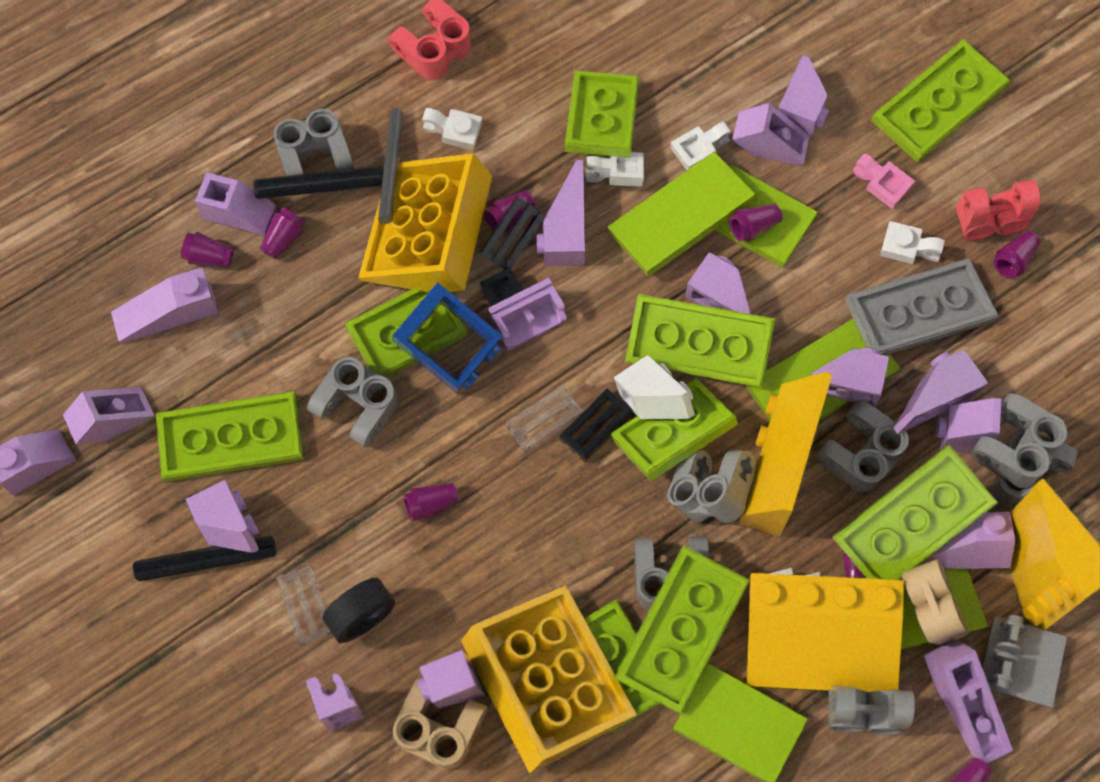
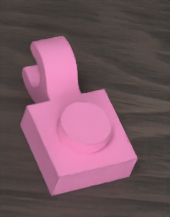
[852,153,915,209]

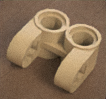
[902,559,970,645]
[393,675,488,770]

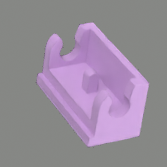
[488,278,567,352]
[306,673,365,732]

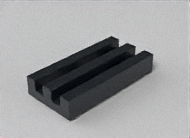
[479,196,546,270]
[559,388,633,463]

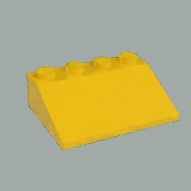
[358,153,493,292]
[739,372,832,537]
[1010,479,1100,630]
[747,573,904,692]
[461,585,637,773]

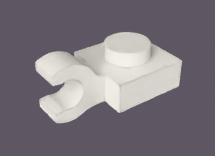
[422,108,482,151]
[671,122,731,170]
[586,152,644,187]
[880,221,945,264]

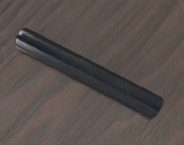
[253,166,384,199]
[132,536,277,581]

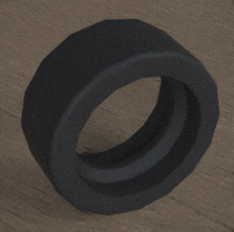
[322,578,396,643]

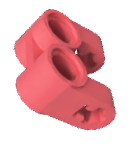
[387,0,471,80]
[956,180,1040,241]

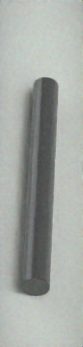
[378,108,403,224]

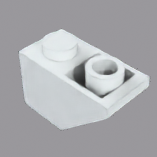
[614,355,695,419]

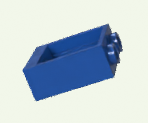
[392,282,502,393]

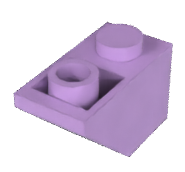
[195,172,277,236]
[186,480,259,553]

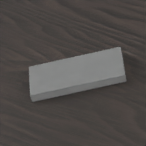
[845,258,999,356]

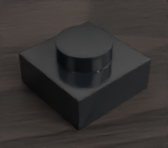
[480,267,523,306]

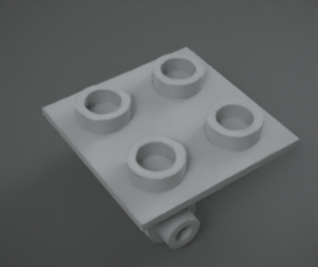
[982,615,1067,708]

